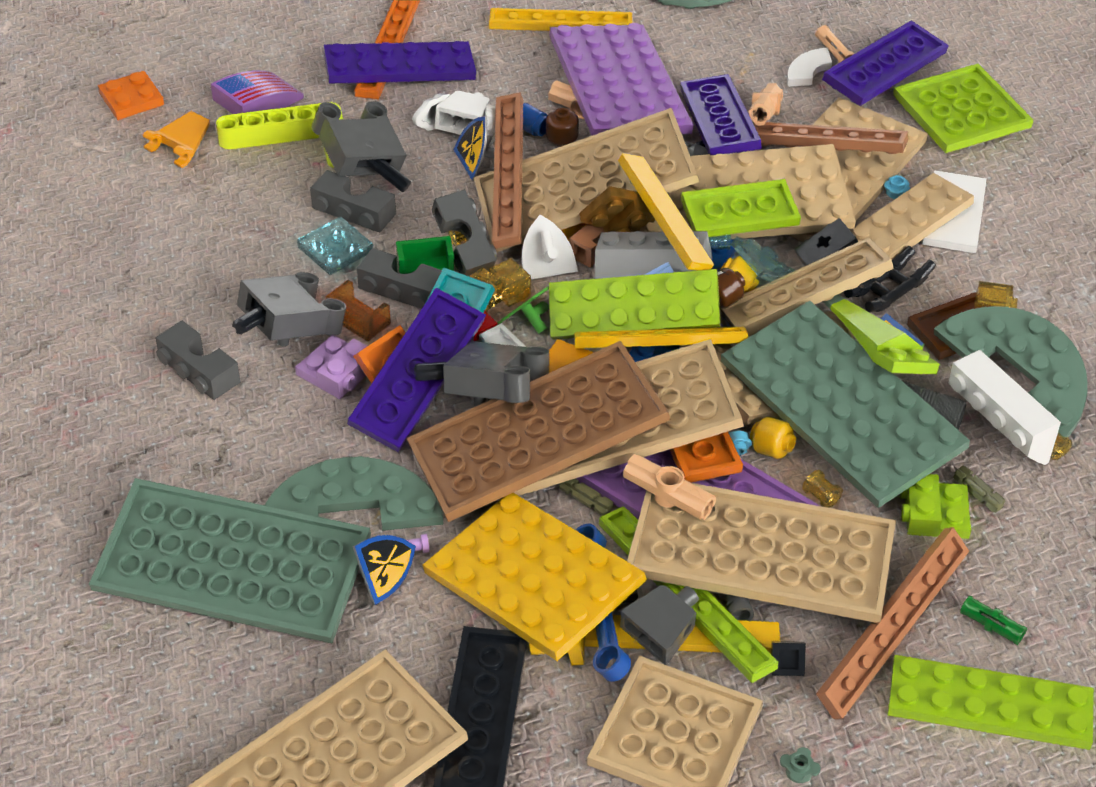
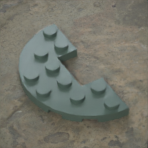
[934,306,1088,442]
[265,456,444,531]

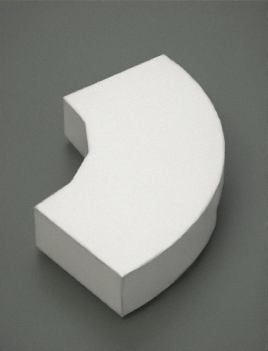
[787,48,832,87]

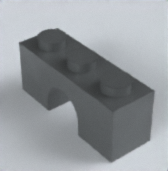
[310,170,396,233]
[431,189,497,277]
[357,248,442,309]
[155,320,241,400]

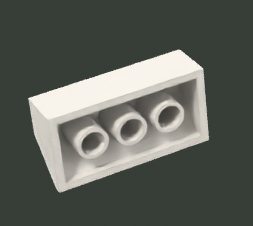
[948,350,1061,465]

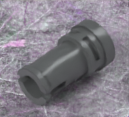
[726,594,754,621]

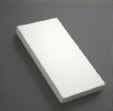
[922,170,987,253]

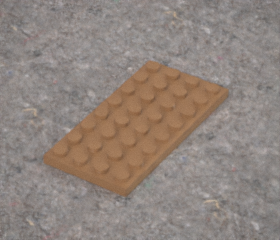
[406,341,671,522]

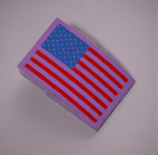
[211,70,304,114]

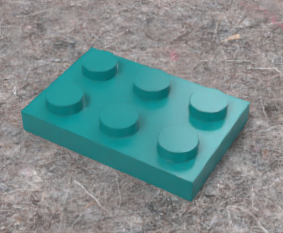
[424,268,495,313]

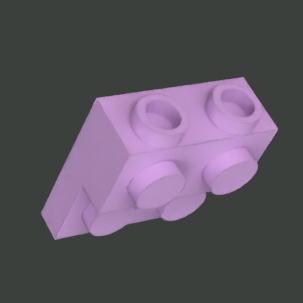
[295,335,367,399]

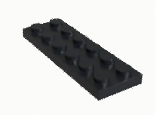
[433,626,527,787]

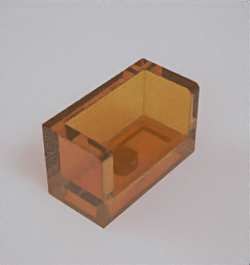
[325,280,391,342]

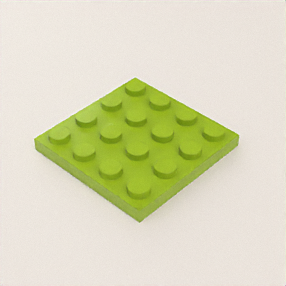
[893,63,1033,153]

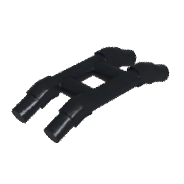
[844,246,937,312]

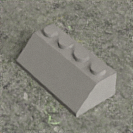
[595,231,712,279]

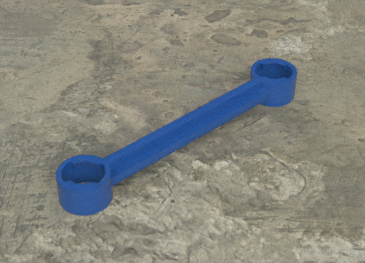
[576,523,631,682]

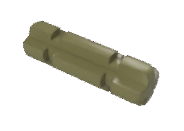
[953,466,1005,513]
[559,478,614,516]

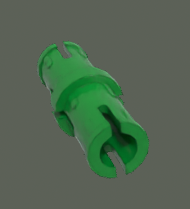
[960,596,1027,645]

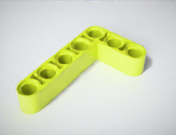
[216,102,343,168]

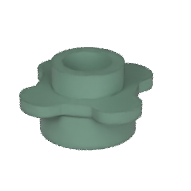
[780,747,821,783]

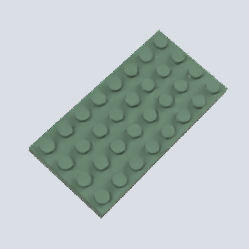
[721,300,970,508]
[89,478,371,644]

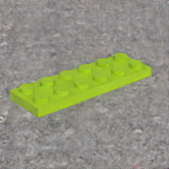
[549,269,720,340]
[887,655,1094,750]

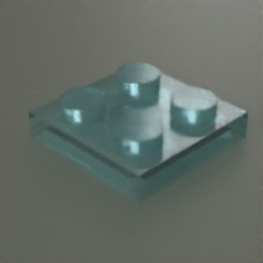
[297,216,373,275]
[730,236,793,282]

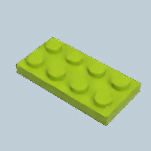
[680,179,801,237]

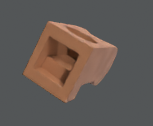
[569,224,604,268]

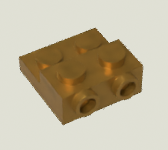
[579,186,655,232]

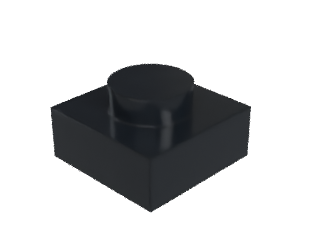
[771,641,806,676]

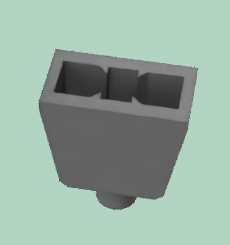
[620,585,699,665]

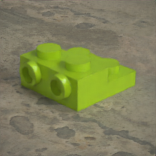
[900,474,971,539]

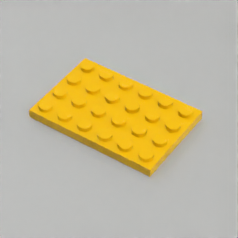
[422,493,646,661]

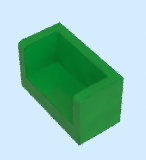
[396,236,454,274]

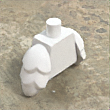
[412,91,496,145]

